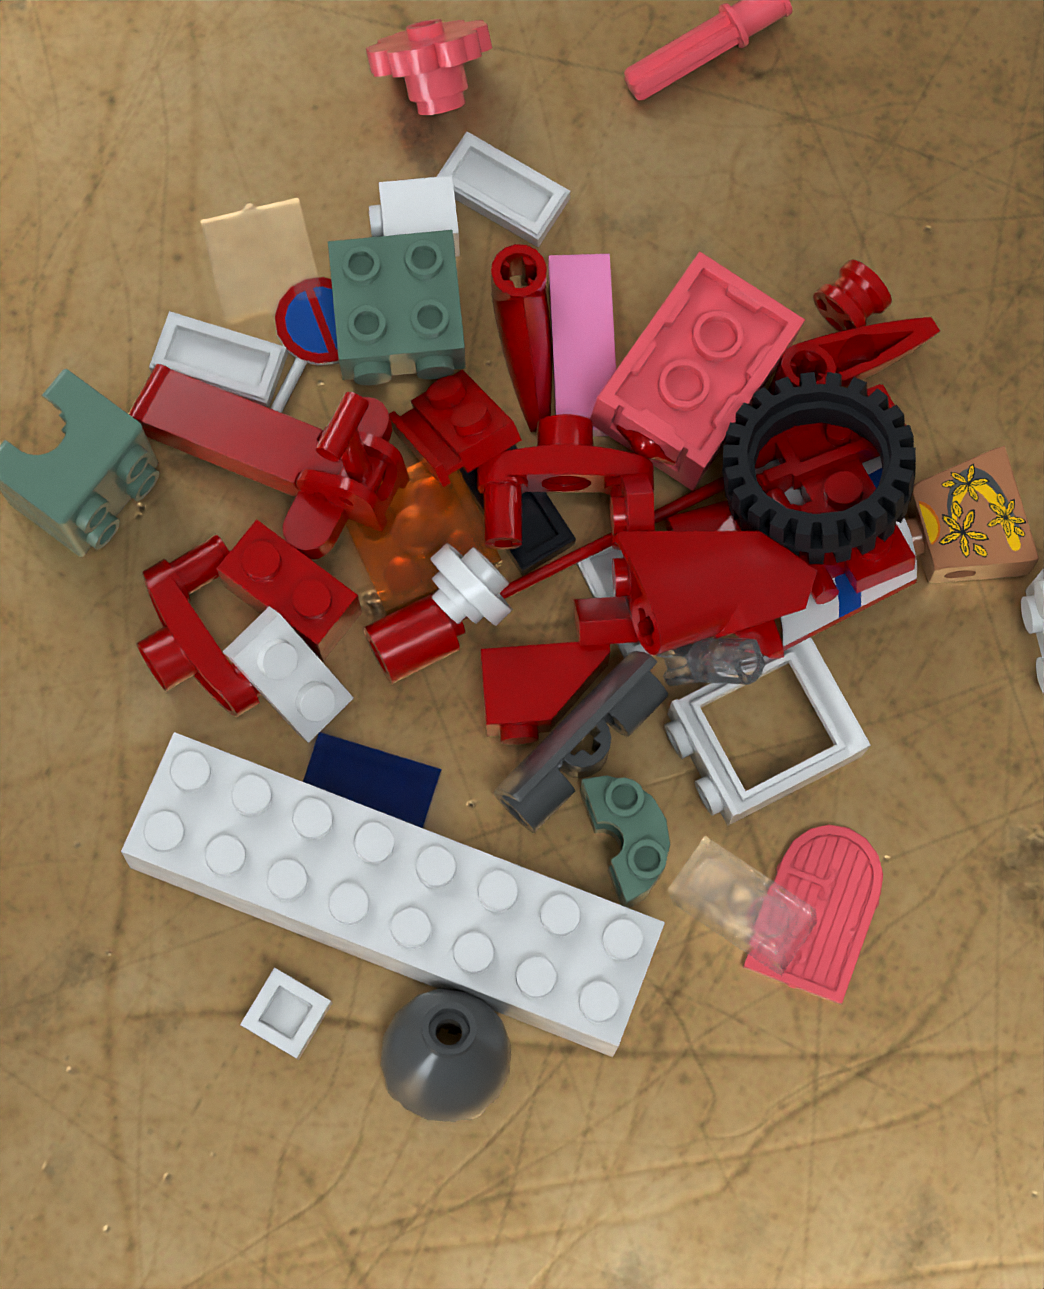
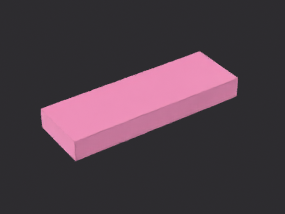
[548,254,616,437]

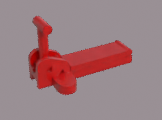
[128,364,410,560]

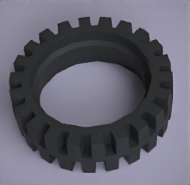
[722,372,916,564]

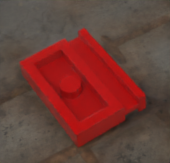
[389,369,522,488]

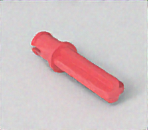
[624,0,793,100]

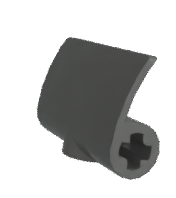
[493,651,668,833]

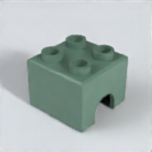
[0,369,160,557]

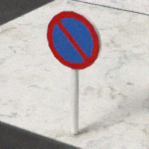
[270,277,339,413]

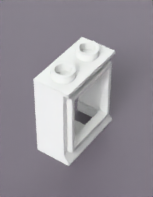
[664,637,871,826]

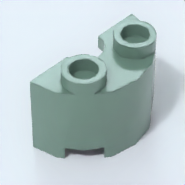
[580,775,670,908]

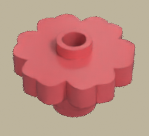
[366,19,492,115]

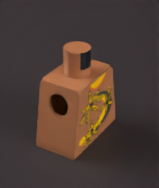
[905,446,1039,583]

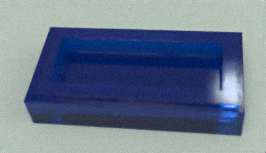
[303,732,442,829]

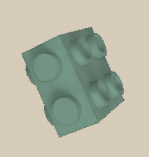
[328,230,466,385]

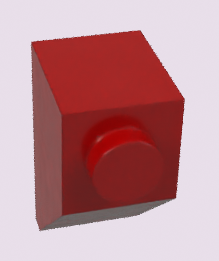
[481,641,611,745]

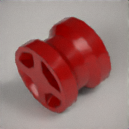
[813,259,892,332]

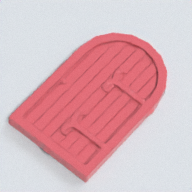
[743,825,883,1005]

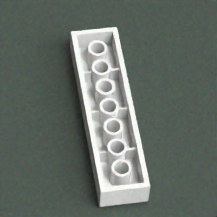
[121,732,665,1057]

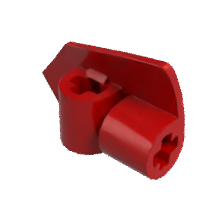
[614,531,817,655]

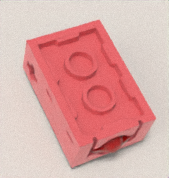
[590,251,805,491]

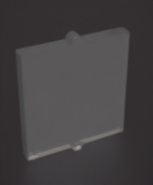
[201,198,323,322]

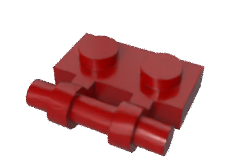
[766,458,916,604]

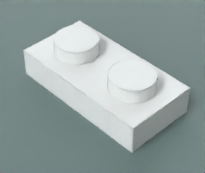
[223,606,354,743]

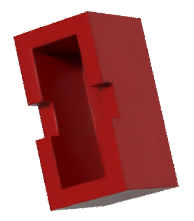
[216,519,362,661]

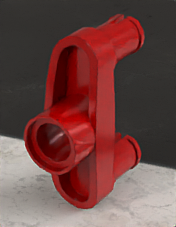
[477,414,654,550]
[136,534,262,717]

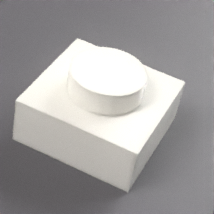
[240,967,332,1060]

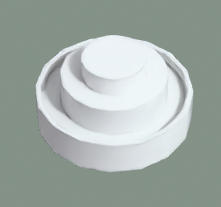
[430,543,513,626]

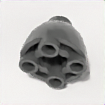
[380,988,511,1122]

